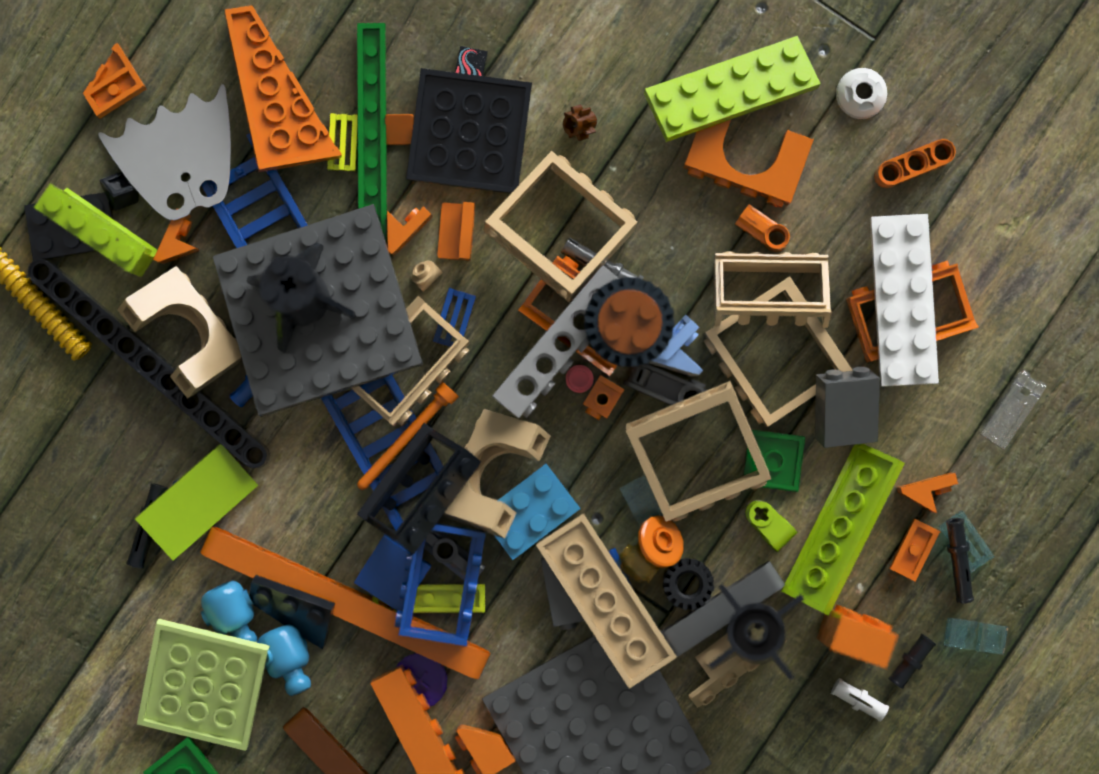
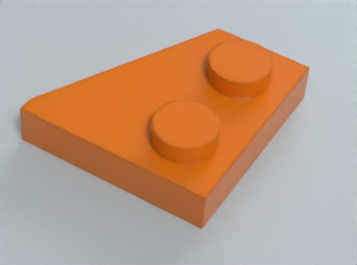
[83,43,147,119]

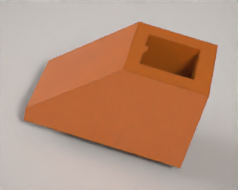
[455,724,515,774]

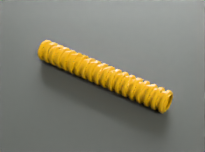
[0,247,92,361]

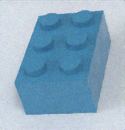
[494,463,581,560]

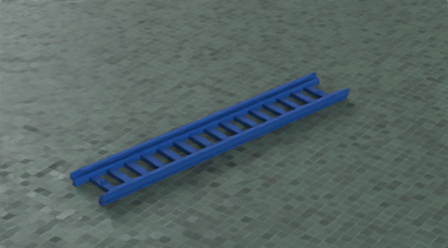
[201,133,444,531]

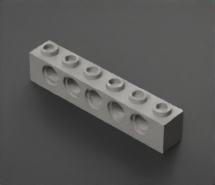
[492,265,619,419]

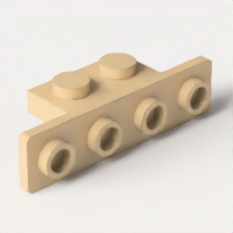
[688,634,787,708]

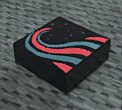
[455,46,488,76]

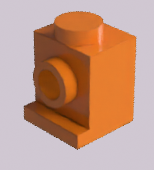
[583,375,625,420]

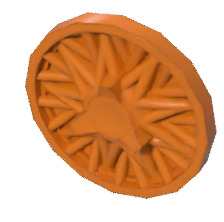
[638,515,684,568]

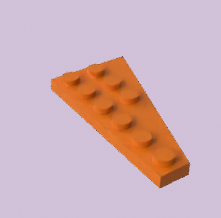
[224,5,342,172]

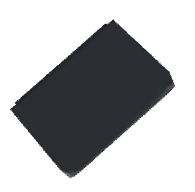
[100,172,139,211]

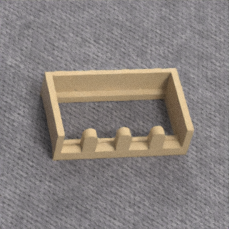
[714,251,832,328]
[351,296,470,428]

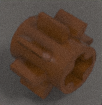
[563,104,597,141]

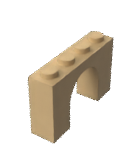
[118,266,242,398]
[443,409,551,539]

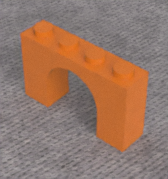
[683,120,814,208]

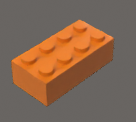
[816,604,898,668]

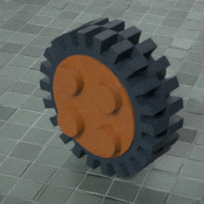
[584,277,675,367]

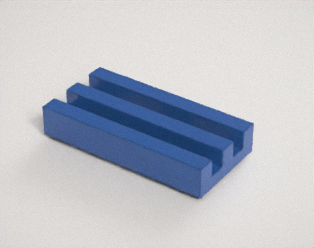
[433,288,476,347]

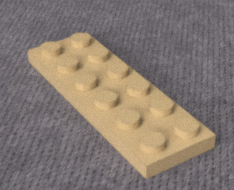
[536,513,677,688]

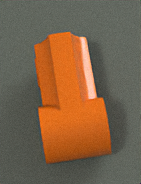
[735,204,790,252]

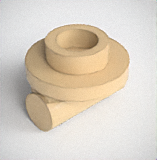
[411,261,443,292]

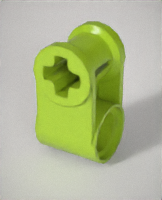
[745,500,798,553]

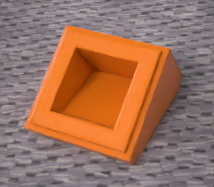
[385,114,414,145]

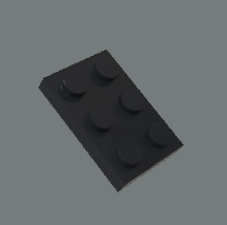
[24,192,113,261]

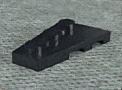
[249,575,335,650]

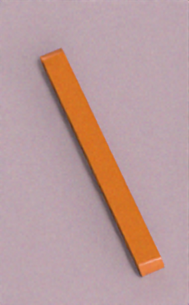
[200,526,491,679]

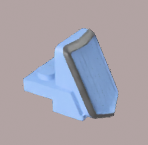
[648,315,703,376]

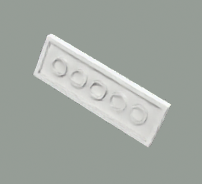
[870,214,939,387]

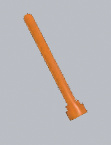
[357,382,459,490]

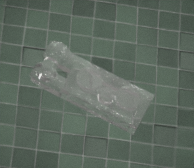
[979,369,1047,450]

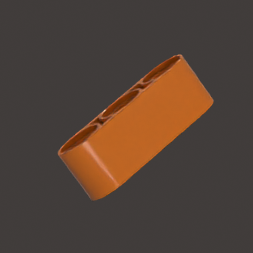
[874,139,956,188]

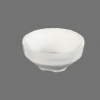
[836,68,887,119]

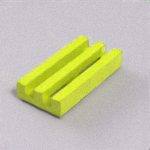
[327,113,358,172]

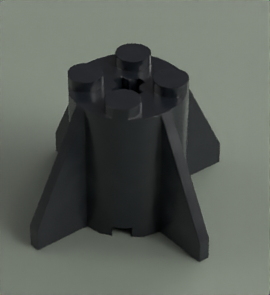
[246,242,356,353]
[708,584,804,681]

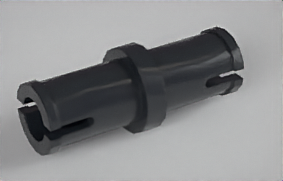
[888,633,936,689]

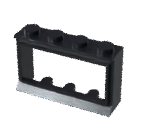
[357,423,481,554]

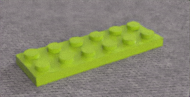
[644,36,821,142]
[781,444,905,616]

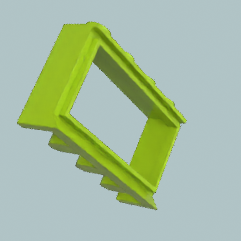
[34,184,157,277]

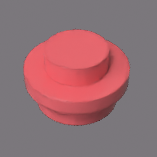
[566,365,594,393]

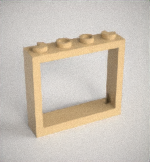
[484,151,637,303]
[703,276,852,427]
[626,381,771,522]

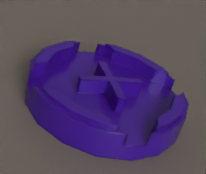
[396,653,448,707]

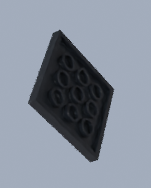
[406,68,532,194]

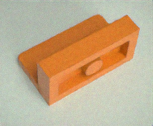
[437,202,475,261]

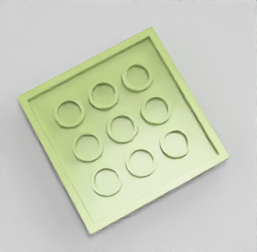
[137,619,269,751]

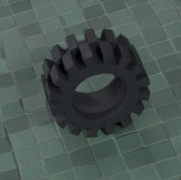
[662,558,714,610]

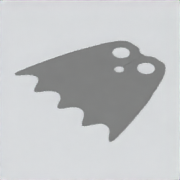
[98,84,231,220]

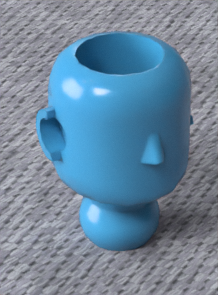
[201,580,257,643]
[257,624,311,696]

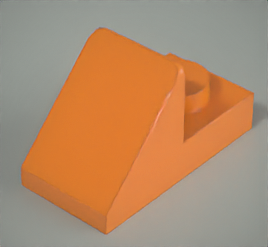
[387,206,433,256]
[153,208,199,264]
[896,473,958,513]

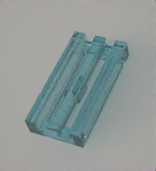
[938,510,995,573]

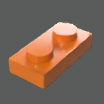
[889,518,940,582]

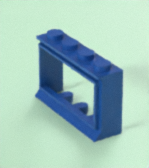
[395,523,486,646]

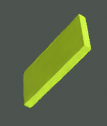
[135,444,258,561]

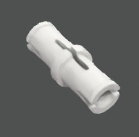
[831,678,889,722]

